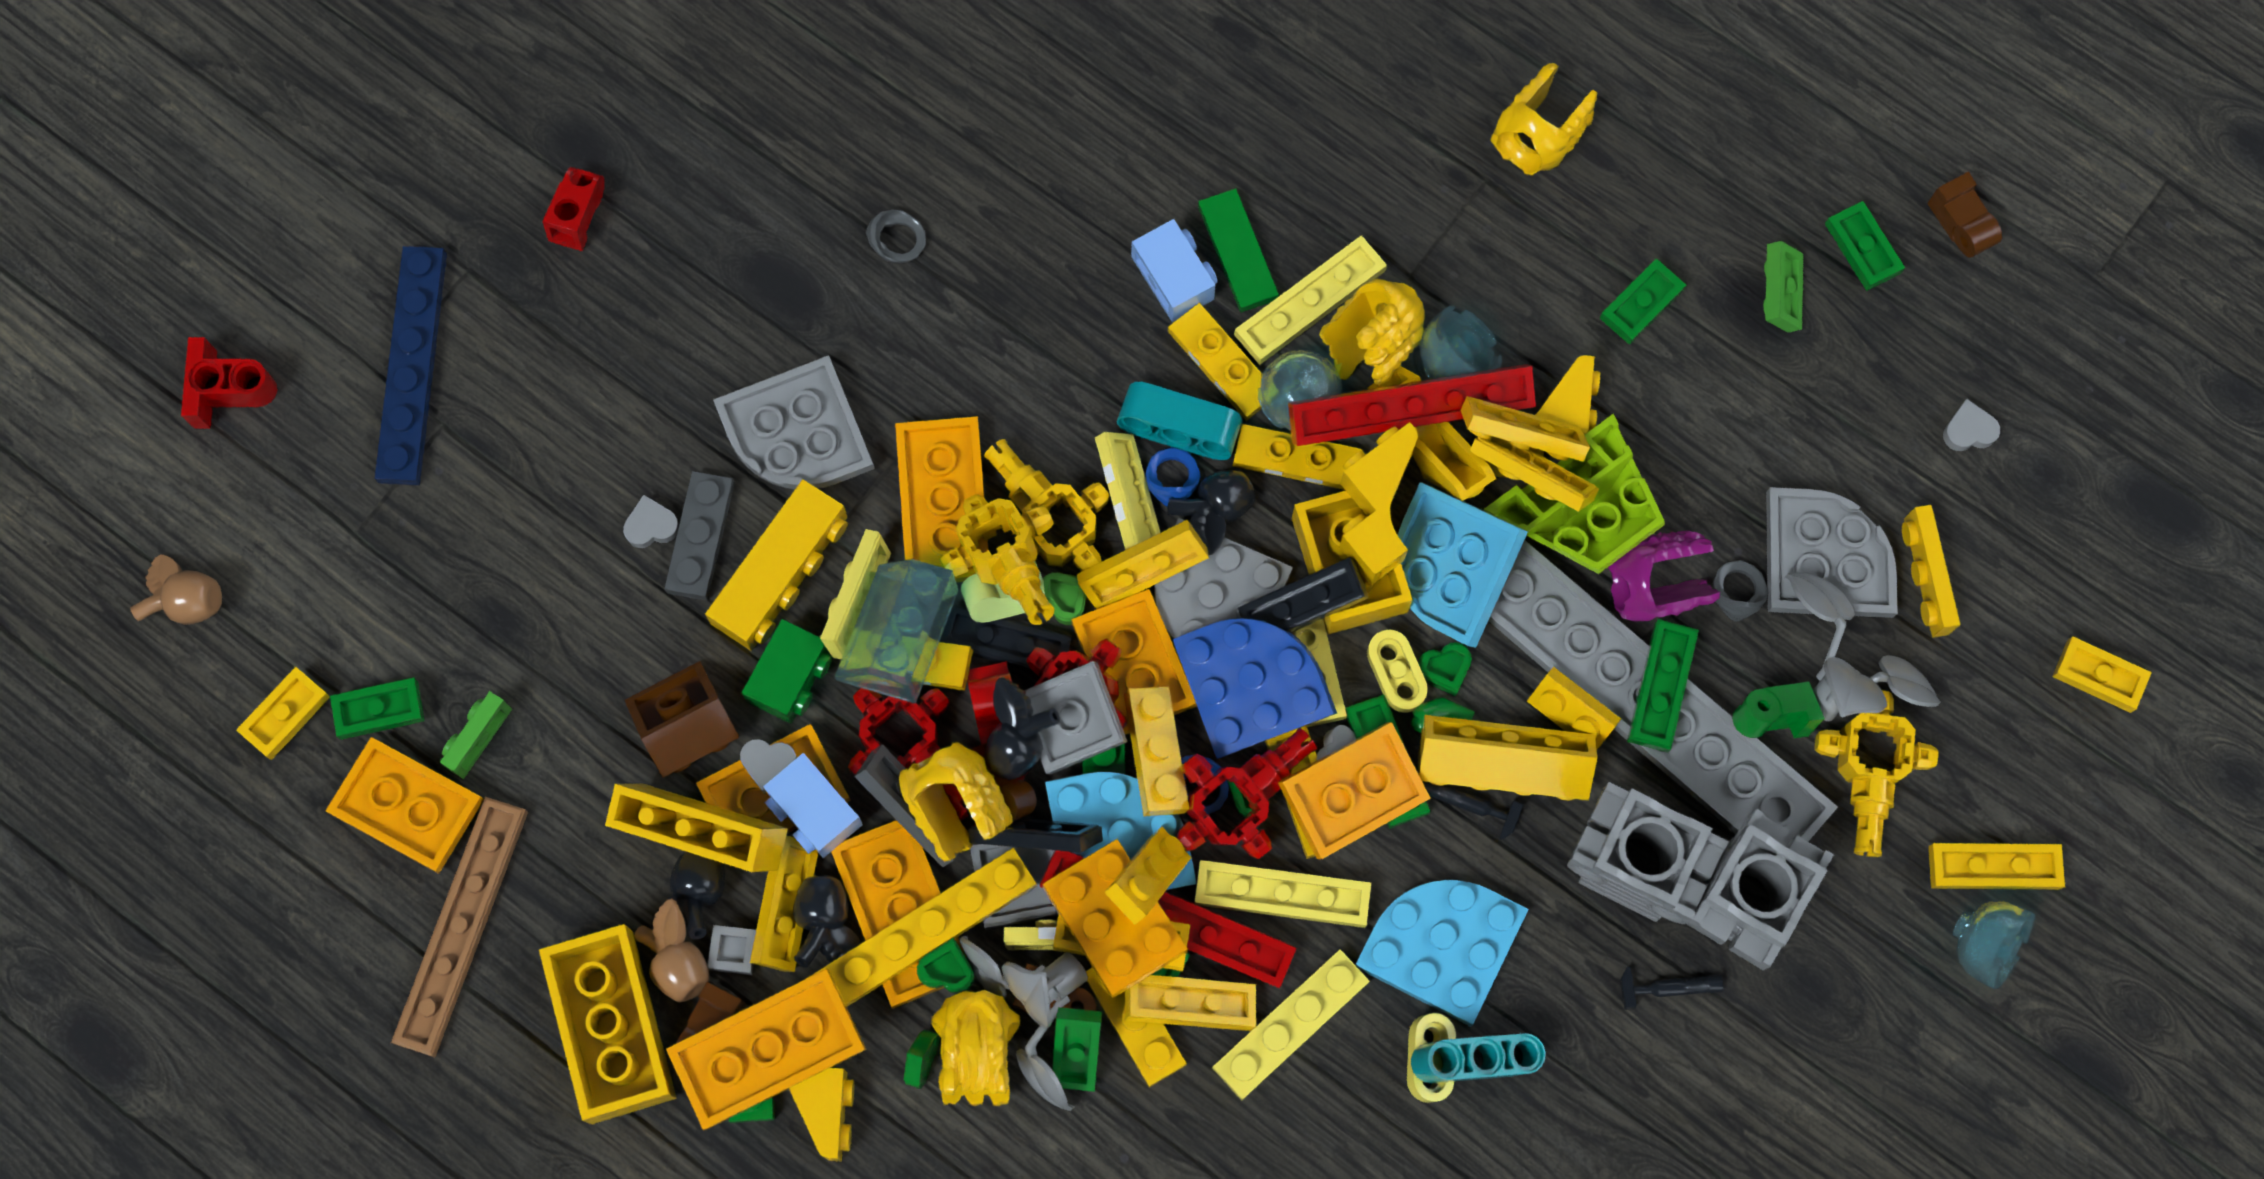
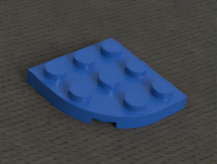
[1173,618,1337,759]

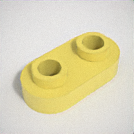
[1367,630,1428,713]
[1407,1013,1456,1103]

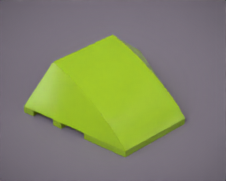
[1484,413,1665,574]

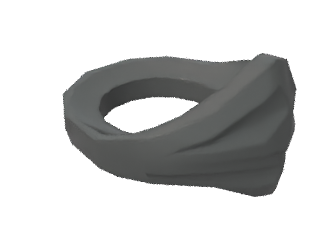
[866,210,925,263]
[1712,560,1768,622]

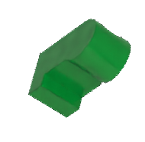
[1732,682,1825,738]

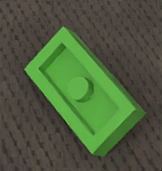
[1763,241,1803,333]
[440,691,512,780]

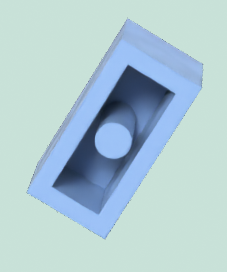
[1131,219,1218,322]
[763,753,863,858]

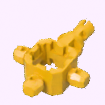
[984,439,1110,572]
[939,494,1055,625]
[1814,691,1938,857]

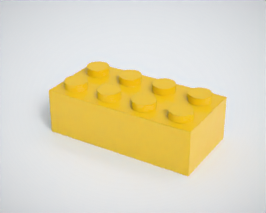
[539,924,677,1125]

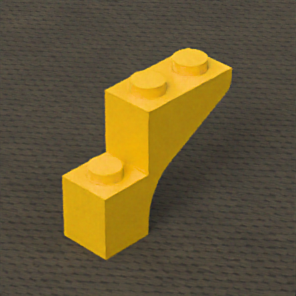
[1485,355,1600,478]
[1367,366,1496,501]
[1339,422,1418,586]
[789,1068,854,1161]

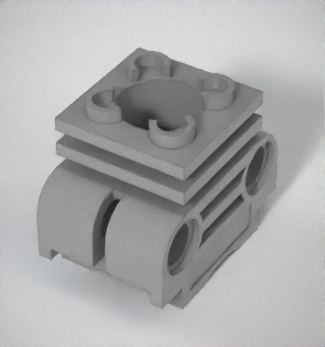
[1567,782,1729,924]
[1687,808,1834,971]

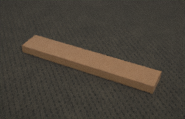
[391,797,528,1057]

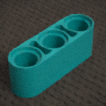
[1117,382,1243,460]
[1411,1033,1545,1083]

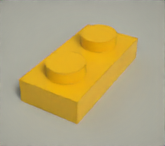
[2052,636,2152,713]
[1527,666,1621,749]
[236,667,330,760]

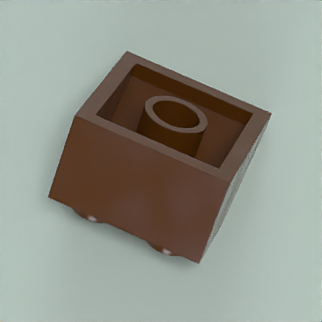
[625,661,740,777]

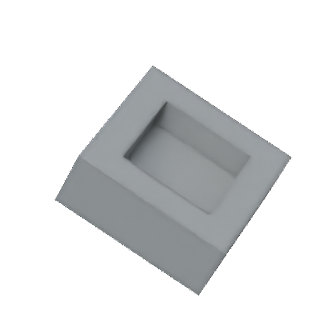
[707,925,756,975]

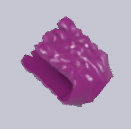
[1608,531,1720,621]

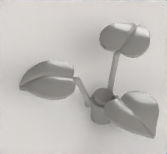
[1784,573,1941,721]
[959,936,1088,1111]

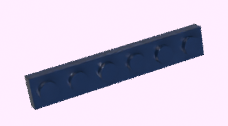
[374,246,447,485]

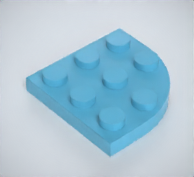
[1398,482,1528,648]
[1045,772,1197,890]
[1355,880,1529,1027]

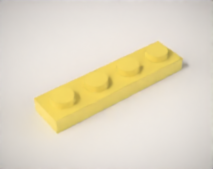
[1234,235,1387,365]
[1194,860,1371,928]
[1212,950,1370,1101]

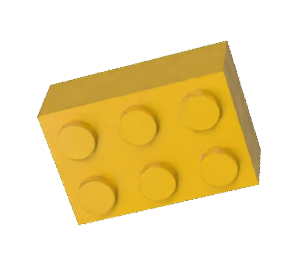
[1292,491,1413,635]

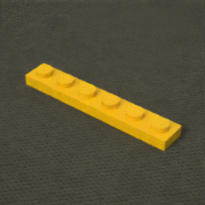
[804,847,1037,1007]

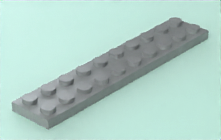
[1488,540,1838,846]

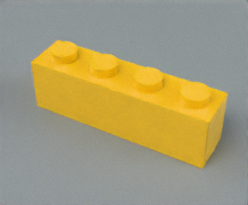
[705,479,848,651]
[1418,715,1598,801]
[605,783,788,872]

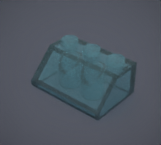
[835,559,959,704]

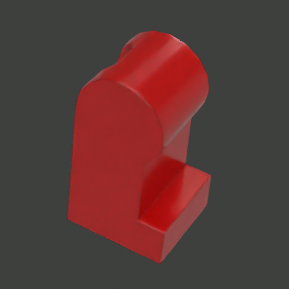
[542,167,605,252]

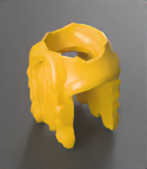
[1490,63,1597,175]
[1319,278,1425,385]
[899,742,1013,862]
[931,990,1020,1106]

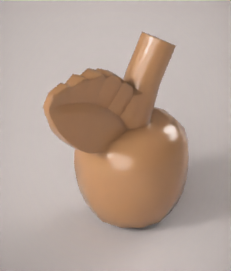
[130,555,222,625]
[634,899,710,1002]

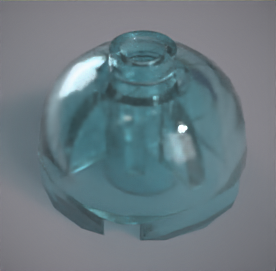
[1419,306,1502,379]
[1258,349,1342,430]
[1953,901,2036,989]

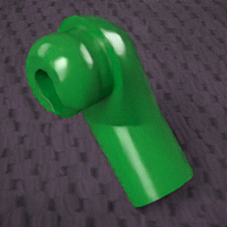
[1411,698,1475,734]

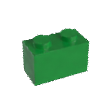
[742,619,833,724]

